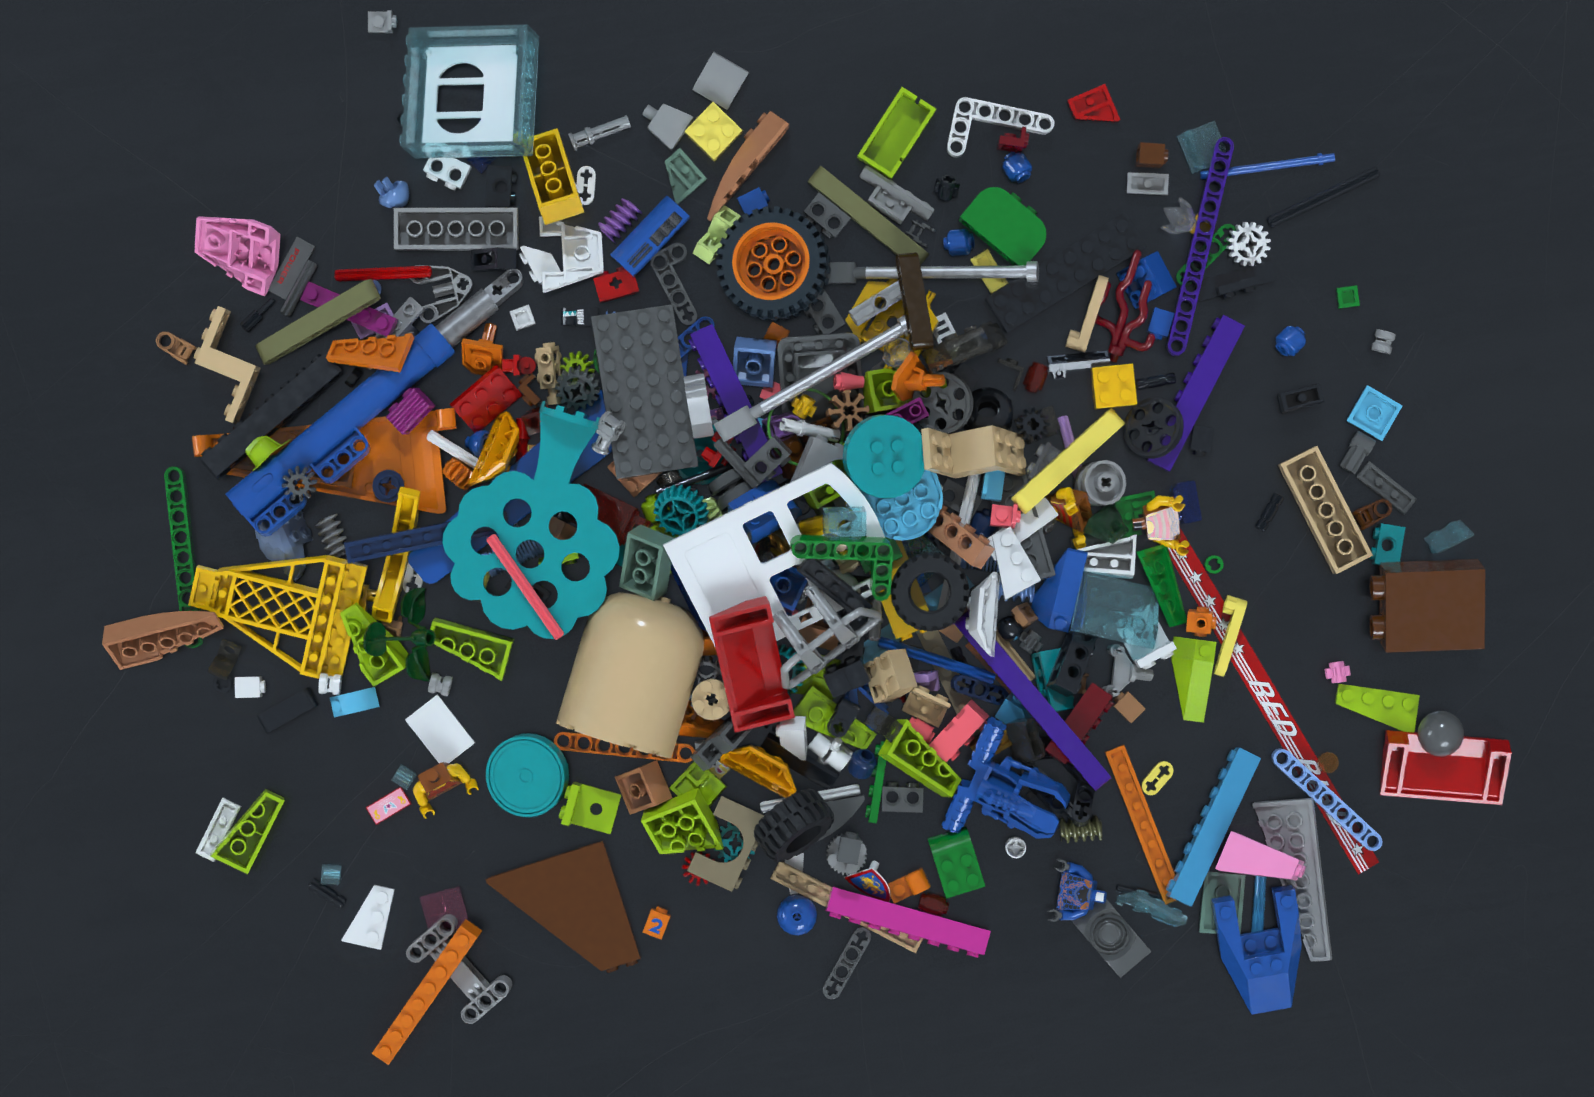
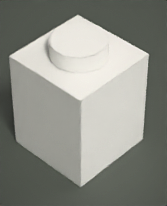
[235,676,266,698]

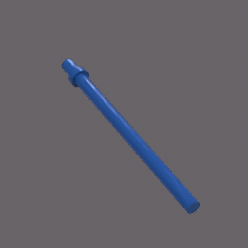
[1200,153,1335,180]

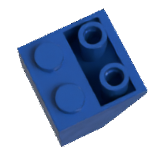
[1116,251,1177,309]

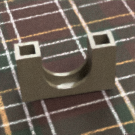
[687,796,765,892]

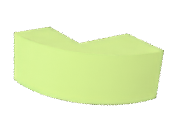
[693,205,741,265]

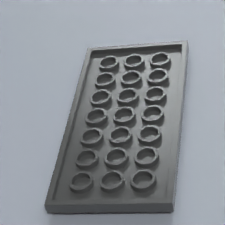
[591,304,698,479]

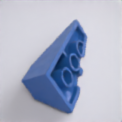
[1031,548,1088,632]

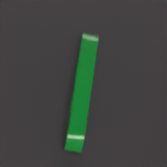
[1176,224,1236,287]

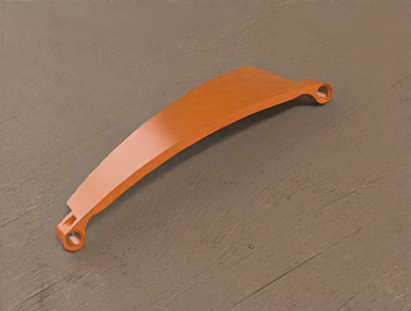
[192,408,457,514]

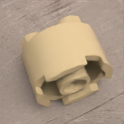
[691,678,729,720]

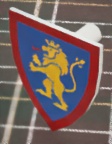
[844,861,891,902]

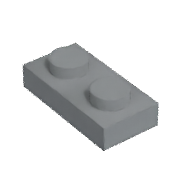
[1126,172,1169,195]

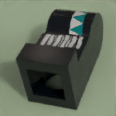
[561,307,599,327]

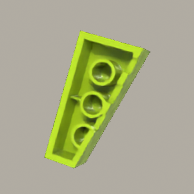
[430,618,514,681]
[878,719,961,797]
[210,789,285,874]

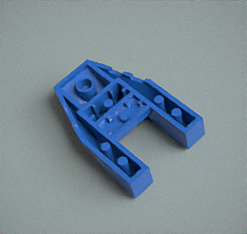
[1211,884,1302,1015]

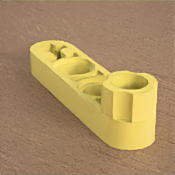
[1214,595,1247,677]

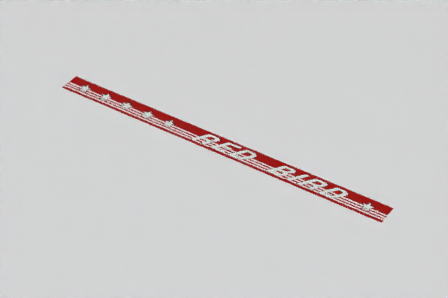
[1168,529,1379,875]

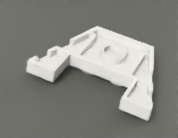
[539,217,604,293]

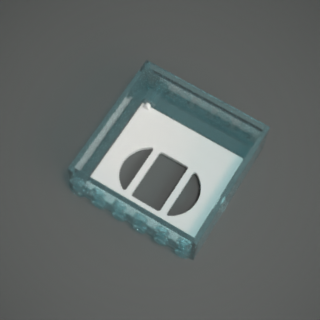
[400,24,539,158]

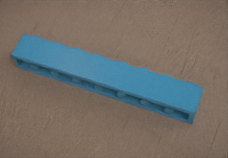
[1166,747,1261,907]

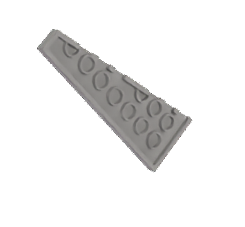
[1253,798,1332,962]

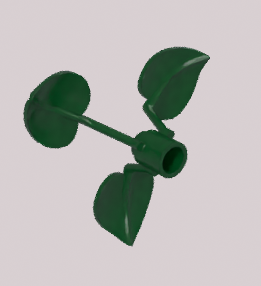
[363,587,436,682]

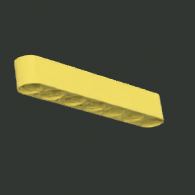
[1011,408,1125,514]

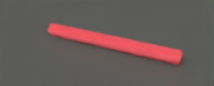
[486,534,564,640]

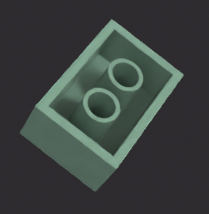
[619,524,675,601]

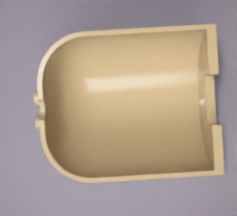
[556,592,704,758]

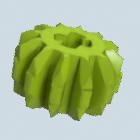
[560,351,595,375]

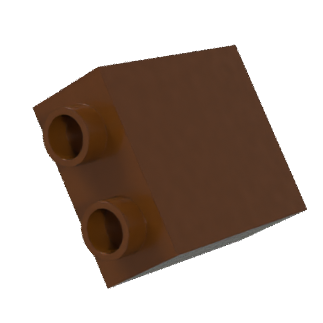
[1370,559,1485,653]

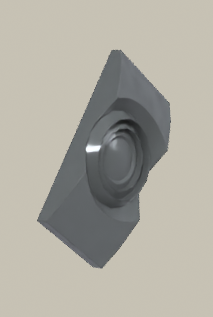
[1071,889,1151,978]

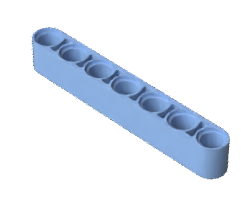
[1271,748,1383,851]

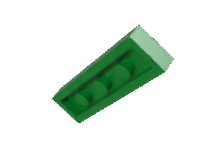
[865,740,886,824]

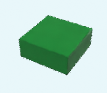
[1336,285,1360,309]

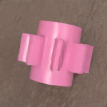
[1325,661,1351,683]

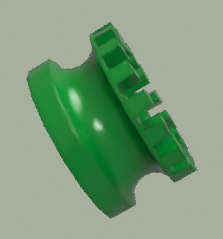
[1204,555,1224,574]

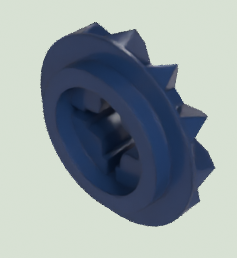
[372,470,405,503]

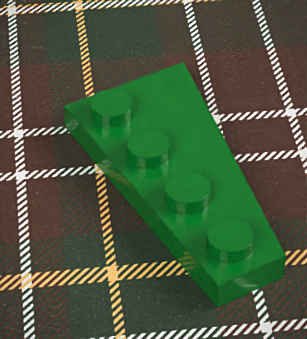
[1137,545,1187,627]

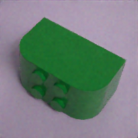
[958,187,1046,266]

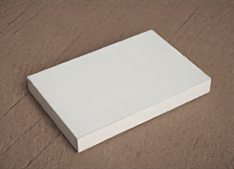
[405,694,475,763]

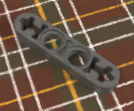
[823,927,871,999]

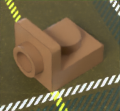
[1011,602,1039,630]

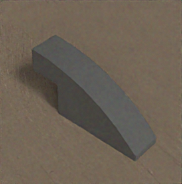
[690,716,753,771]
[817,794,865,842]

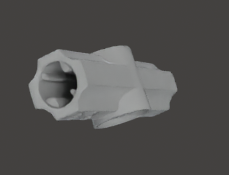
[848,280,902,326]

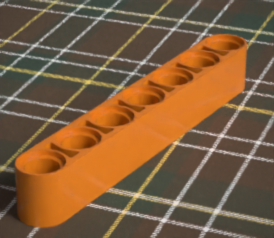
[554,731,695,763]

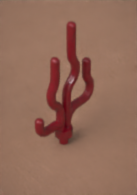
[1095,250,1155,362]

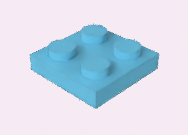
[1346,385,1402,441]

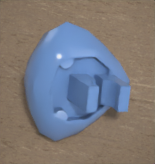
[374,177,409,209]

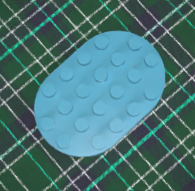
[861,470,943,541]

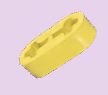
[1141,761,1173,795]

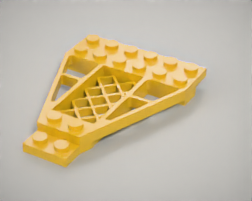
[188,555,368,679]

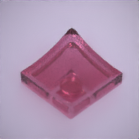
[420,886,469,937]

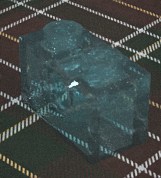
[823,506,866,540]

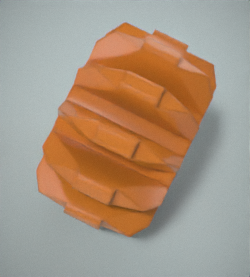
[442,457,473,490]

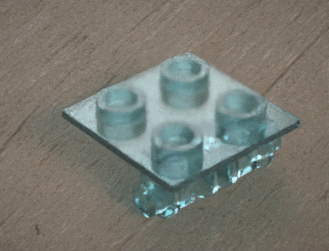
[1177,120,1227,174]
[1424,520,1474,554]

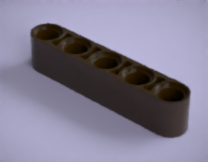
[896,252,934,351]

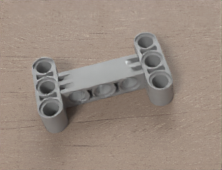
[406,914,513,1024]

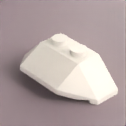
[965,572,1000,657]

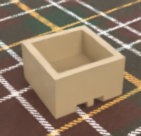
[865,649,918,704]

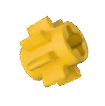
[791,394,817,419]

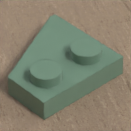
[665,148,707,205]

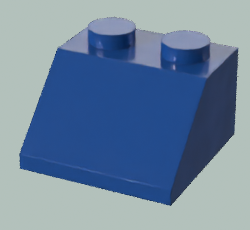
[770,567,808,616]

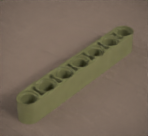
[807,166,929,265]
[255,279,381,365]

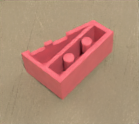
[929,699,989,762]

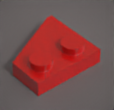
[1067,84,1120,122]

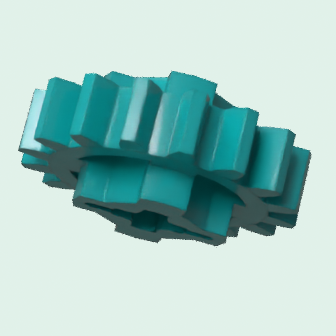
[714,822,755,862]

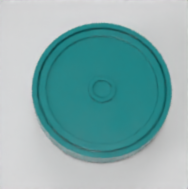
[843,415,925,498]
[486,733,569,817]

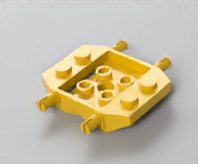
[845,279,939,369]

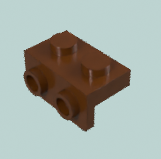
[518,374,542,407]

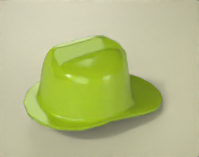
[245,436,291,471]

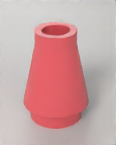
[833,371,864,392]

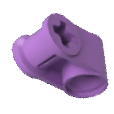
[762,411,802,440]

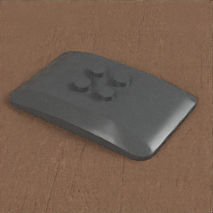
[778,333,864,442]

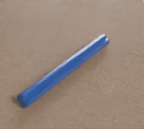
[878,637,996,684]

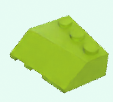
[641,788,724,854]

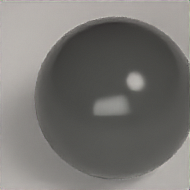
[1418,711,1464,757]

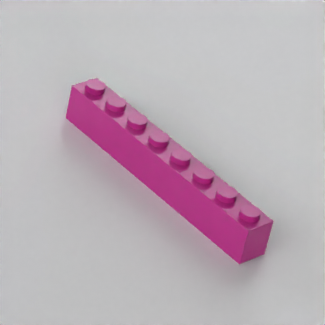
[825,887,991,958]

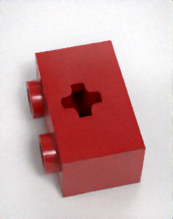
[593,267,640,303]

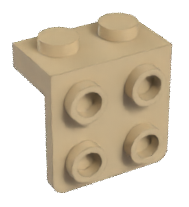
[901,685,951,728]

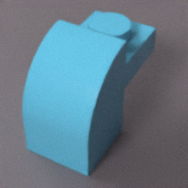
[330,687,380,717]

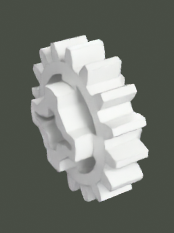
[1226,222,1271,266]

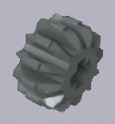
[282,466,317,501]

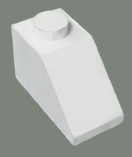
[776,716,808,761]

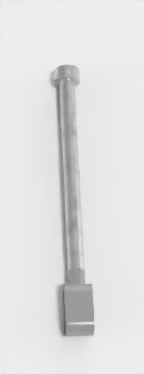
[714,315,908,442]

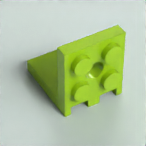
[559,781,622,834]

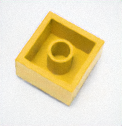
[1090,363,1137,409]

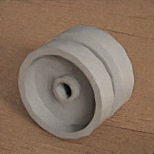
[1074,460,1126,507]

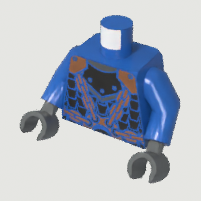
[1047,858,1107,922]

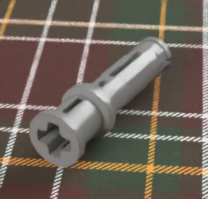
[568,115,631,151]

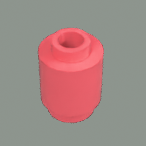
[909,717,935,744]

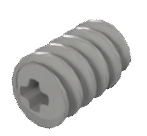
[315,514,347,557]

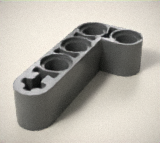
[650,243,698,326]

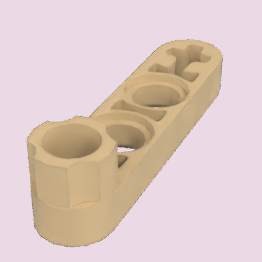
[1065,275,1109,353]

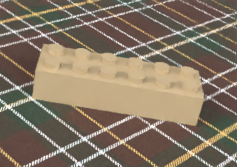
[1278,446,1373,574]

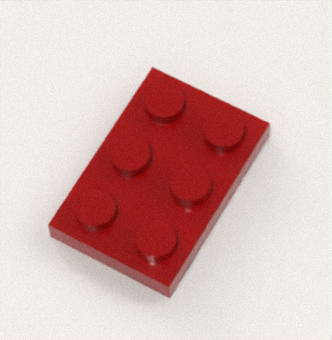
[450,364,522,433]

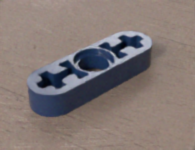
[950,675,1008,705]

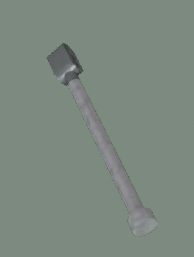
[827,261,1039,284]

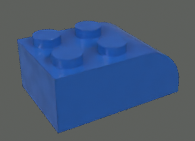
[728,480,802,545]

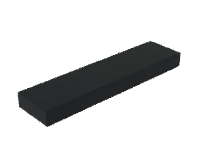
[797,559,873,621]
[760,732,839,790]

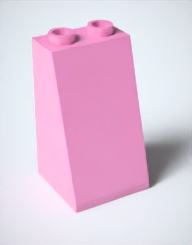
[1215,831,1306,880]

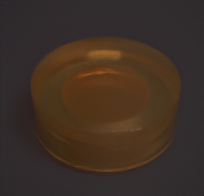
[1317,752,1339,773]

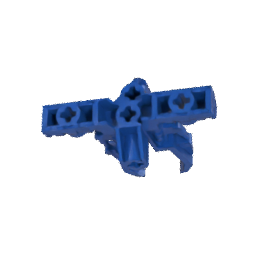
[942,717,1070,839]

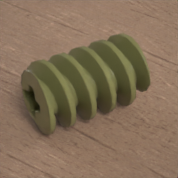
[1059,815,1102,843]

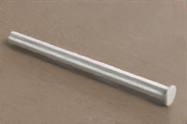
[937,474,981,610]

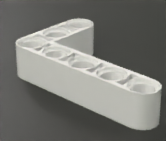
[947,97,1054,158]

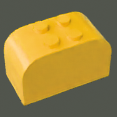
[519,128,585,225]

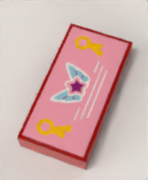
[366,786,412,825]

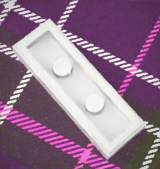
[196,797,242,862]

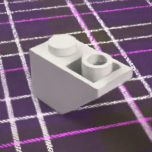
[519,246,561,285]

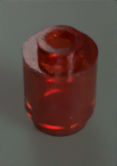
[1023,362,1048,394]
[918,892,949,917]

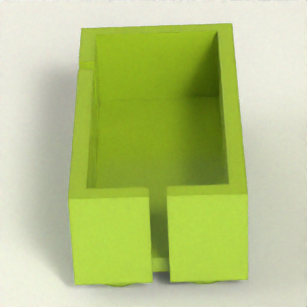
[857,87,936,180]

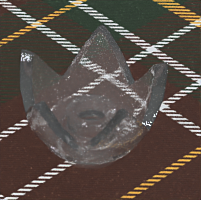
[1161,197,1196,234]

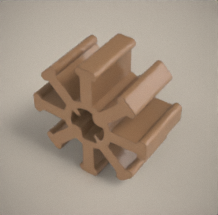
[826,390,869,433]

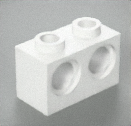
[423,149,472,191]

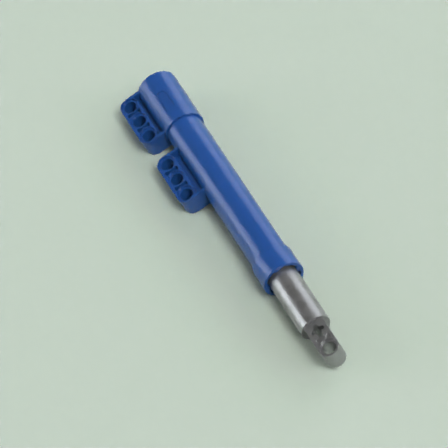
[225,269,523,537]

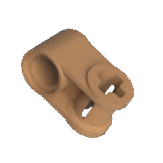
[156,332,197,365]

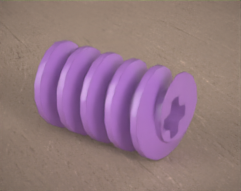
[598,198,643,243]

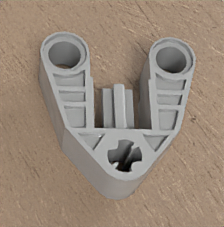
[410,265,474,324]
[684,373,714,439]

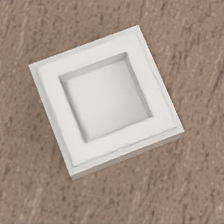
[509,304,536,331]

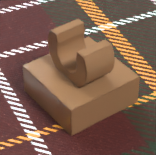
[381,616,403,637]

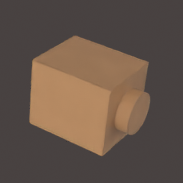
[1112,691,1145,723]

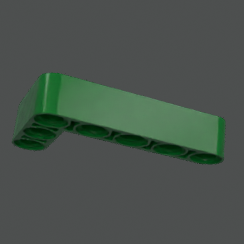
[790,535,893,601]

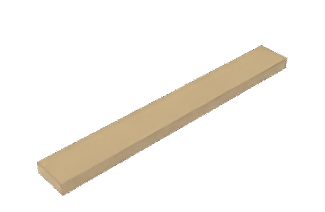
[770,862,923,953]

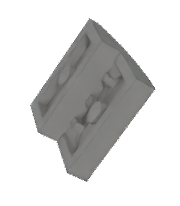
[692,52,749,110]

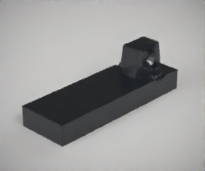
[1047,350,1111,379]

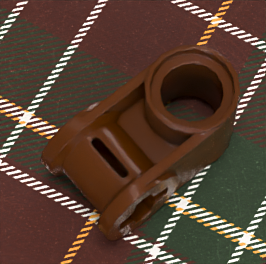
[1351,499,1392,531]

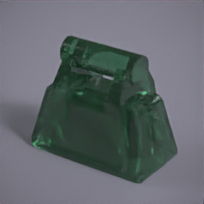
[1083,504,1129,544]

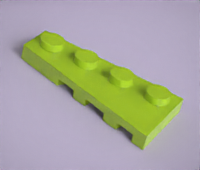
[1335,684,1420,732]
[793,686,877,749]

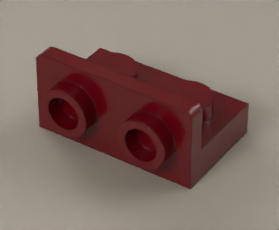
[997,126,1029,153]

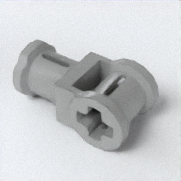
[591,411,626,455]

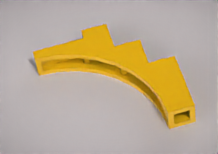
[371,486,421,623]

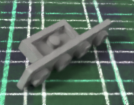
[859,165,934,225]
[368,297,424,370]

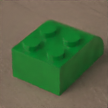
[927,826,985,899]

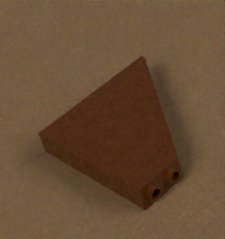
[485,840,641,973]

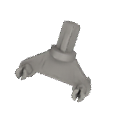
[1102,644,1154,697]

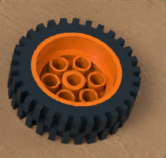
[716,206,831,321]

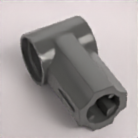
[1339,430,1376,474]

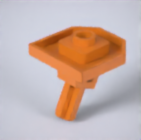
[461,323,503,375]
[891,351,945,401]

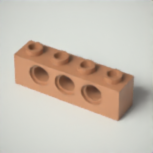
[928,504,995,569]

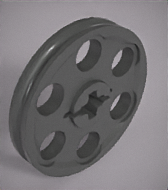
[912,372,974,434]

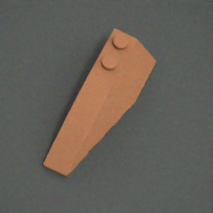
[707,111,789,223]
[102,611,224,670]

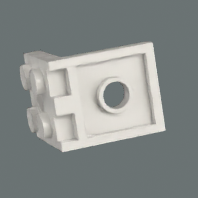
[1113,605,1177,670]

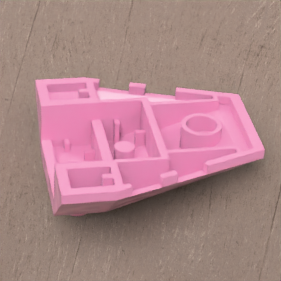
[195,216,281,296]

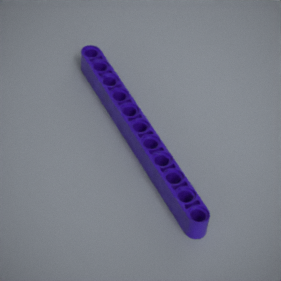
[1167,137,1234,356]
[954,609,1111,791]

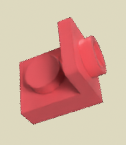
[990,504,1021,529]

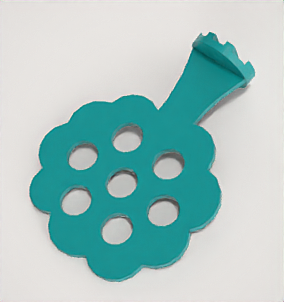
[443,401,620,639]

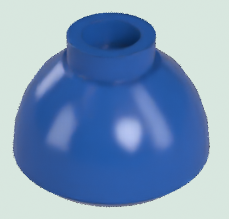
[465,430,489,458]

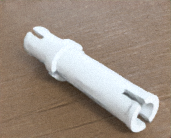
[780,418,840,442]

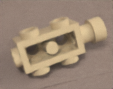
[535,342,562,405]

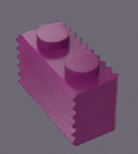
[386,388,435,435]

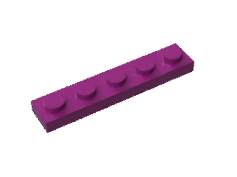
[300,281,398,337]

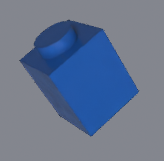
[737,187,770,215]
[1146,307,1175,340]

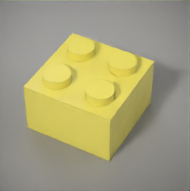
[685,102,743,162]

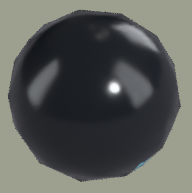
[997,616,1023,641]

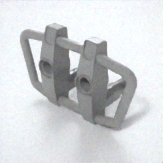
[773,585,882,690]

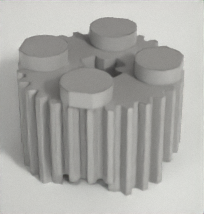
[826,833,867,875]

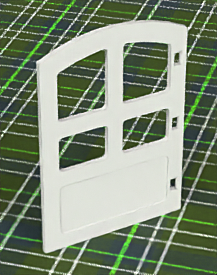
[663,463,892,646]

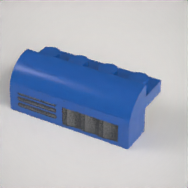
[610,195,690,277]

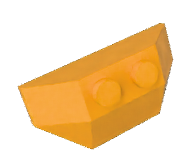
[468,411,519,486]
[719,744,797,798]

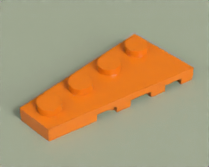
[326,333,415,372]

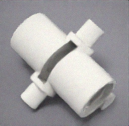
[807,732,853,772]

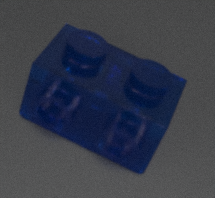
[1172,480,1202,524]

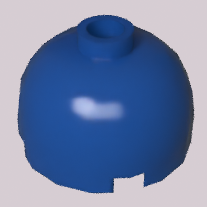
[777,894,817,936]

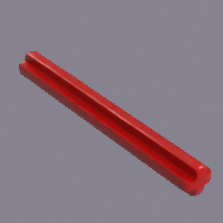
[335,266,432,281]

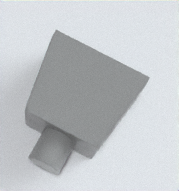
[642,104,694,151]

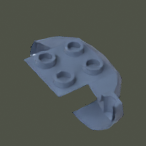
[255,508,313,581]

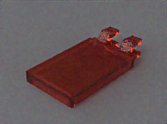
[572,484,651,546]

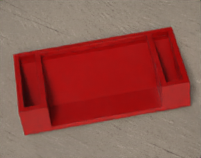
[709,596,795,733]
[1380,730,1512,805]

